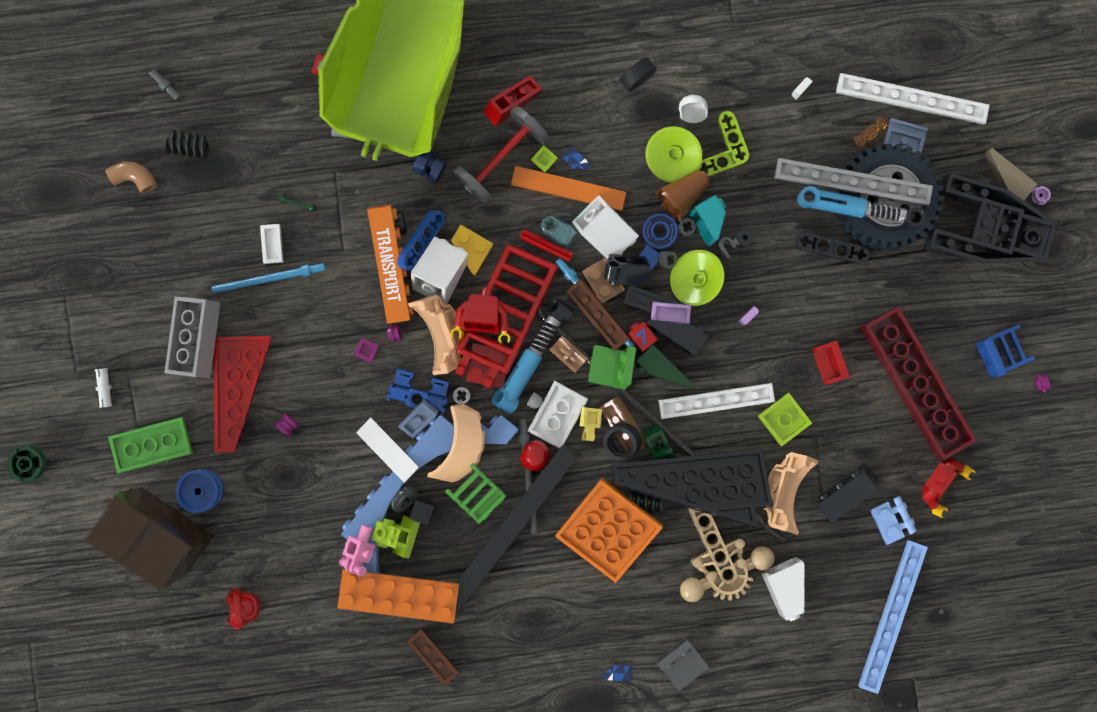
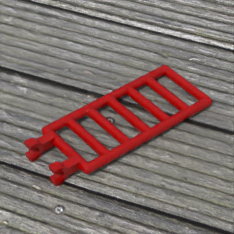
[455,244,558,390]

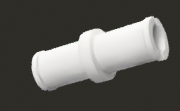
[95,368,112,408]

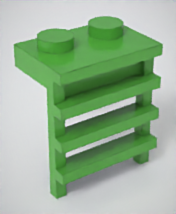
[445,463,506,524]

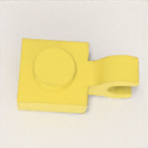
[580,407,602,441]

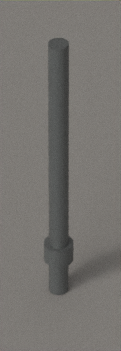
[518,419,538,534]

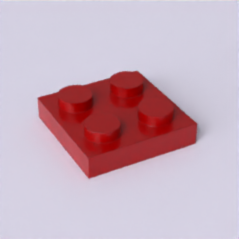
[466,343,508,388]

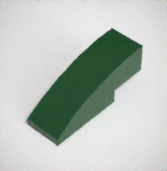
[641,424,675,460]

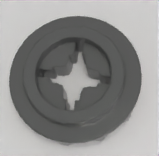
[391,485,418,513]

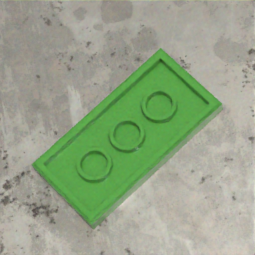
[108,417,193,474]

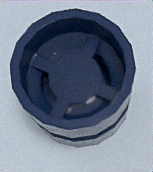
[412,152,447,184]

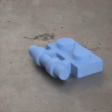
[869,496,916,545]

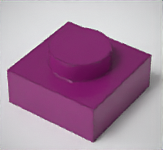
[354,338,380,363]

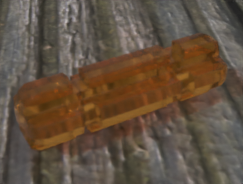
[853,117,888,147]

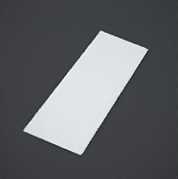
[356,417,419,482]

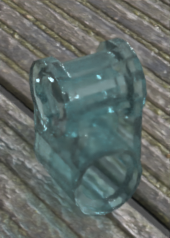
[540,216,578,248]

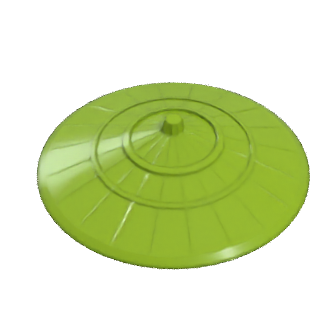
[645,126,702,183]
[670,250,724,306]

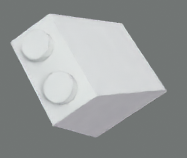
[572,195,639,259]
[411,236,468,304]
[761,557,804,621]

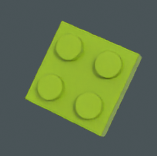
[758,393,812,447]

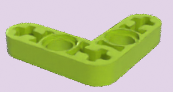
[698,111,749,177]

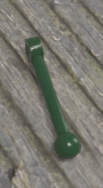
[277,195,316,212]

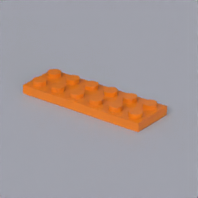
[338,569,459,623]

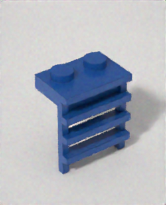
[975,324,1035,378]

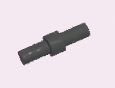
[149,69,181,101]

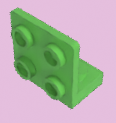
[588,345,636,390]

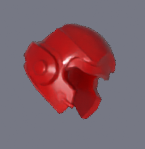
[226,587,261,630]

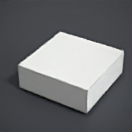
[791,77,813,100]

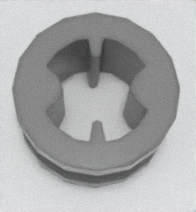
[453,387,471,404]

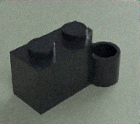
[603,254,651,287]

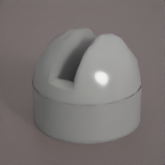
[526,392,542,409]

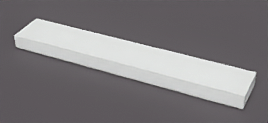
[658,383,775,419]

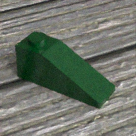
[636,345,694,388]

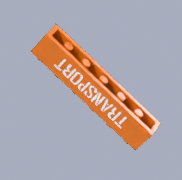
[367,204,414,324]

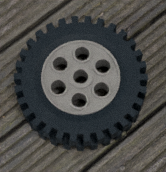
[833,143,944,251]

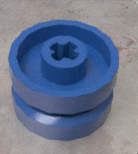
[176,469,224,513]

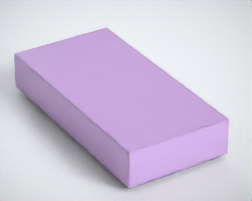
[651,302,691,325]

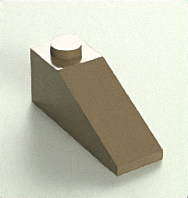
[984,148,1037,200]

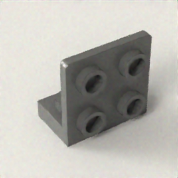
[655,636,709,691]

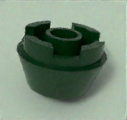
[7,444,47,483]

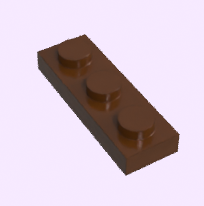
[407,628,459,686]

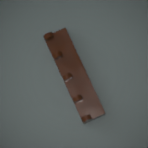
[566,279,631,350]

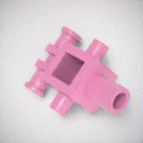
[339,525,375,576]

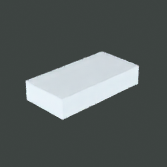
[260,224,284,264]

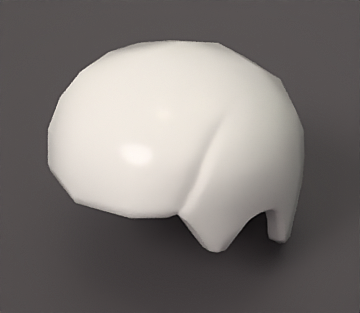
[679,95,708,123]

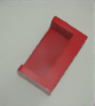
[812,341,850,385]

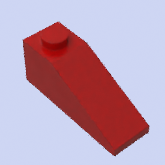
[483,76,542,127]

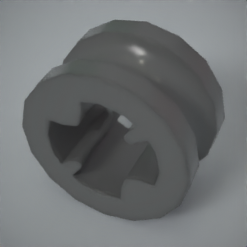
[678,218,696,236]
[658,251,677,269]

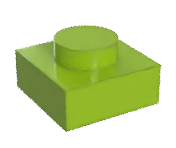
[531,145,558,173]

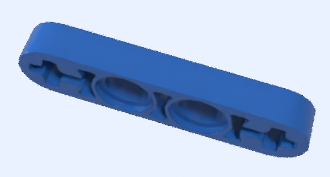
[397,210,445,270]

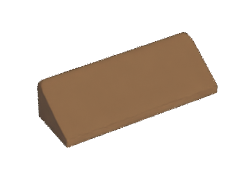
[599,396,647,452]

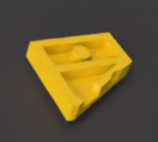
[451,224,494,276]

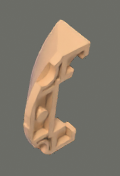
[408,294,462,375]
[427,404,485,482]
[764,452,819,535]

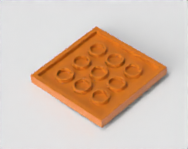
[555,478,663,583]

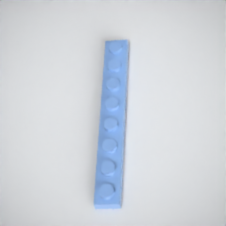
[858,540,928,694]

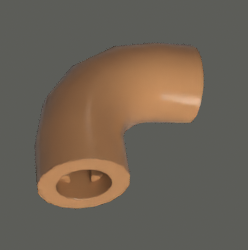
[105,161,158,194]

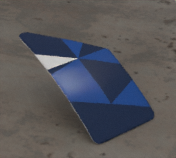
[561,146,593,169]
[600,665,632,682]

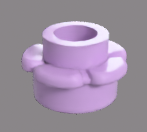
[1031,186,1051,205]

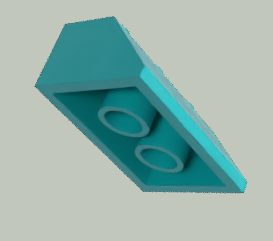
[689,195,726,248]

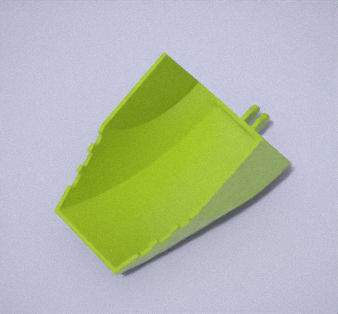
[319,0,464,161]

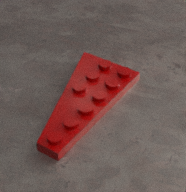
[214,336,272,452]

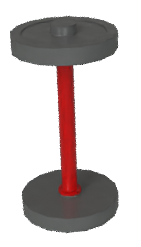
[453,105,550,205]

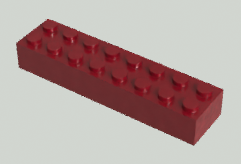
[860,306,977,460]

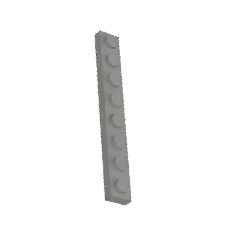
[774,158,933,206]

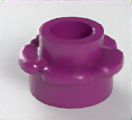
[387,324,402,342]
[1034,375,1051,393]

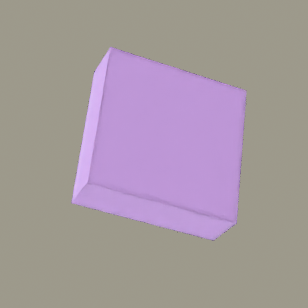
[738,306,759,325]

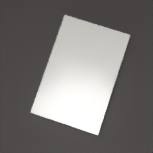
[528,381,588,449]

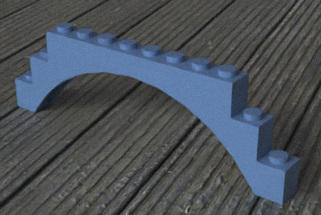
[341,415,519,573]

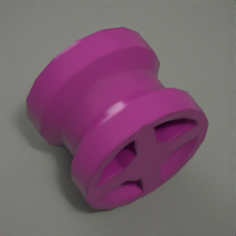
[275,413,299,437]

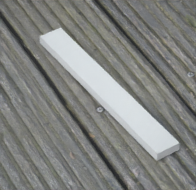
[836,73,990,124]

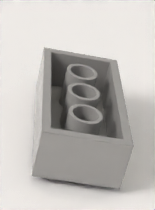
[165,297,220,379]

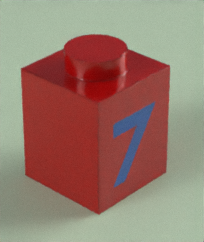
[628,321,658,352]

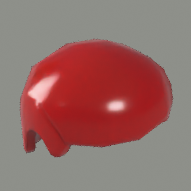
[520,440,550,471]

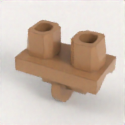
[550,336,588,373]

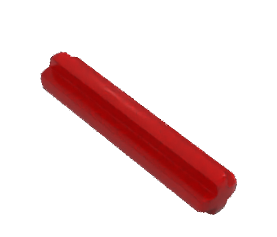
[520,229,573,262]

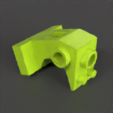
[371,515,420,559]

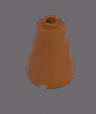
[656,170,709,221]

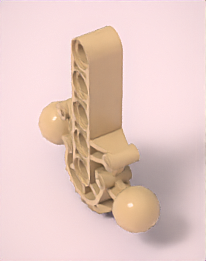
[680,507,774,602]

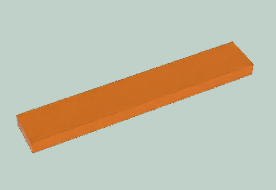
[511,166,626,211]

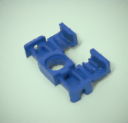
[387,368,450,414]

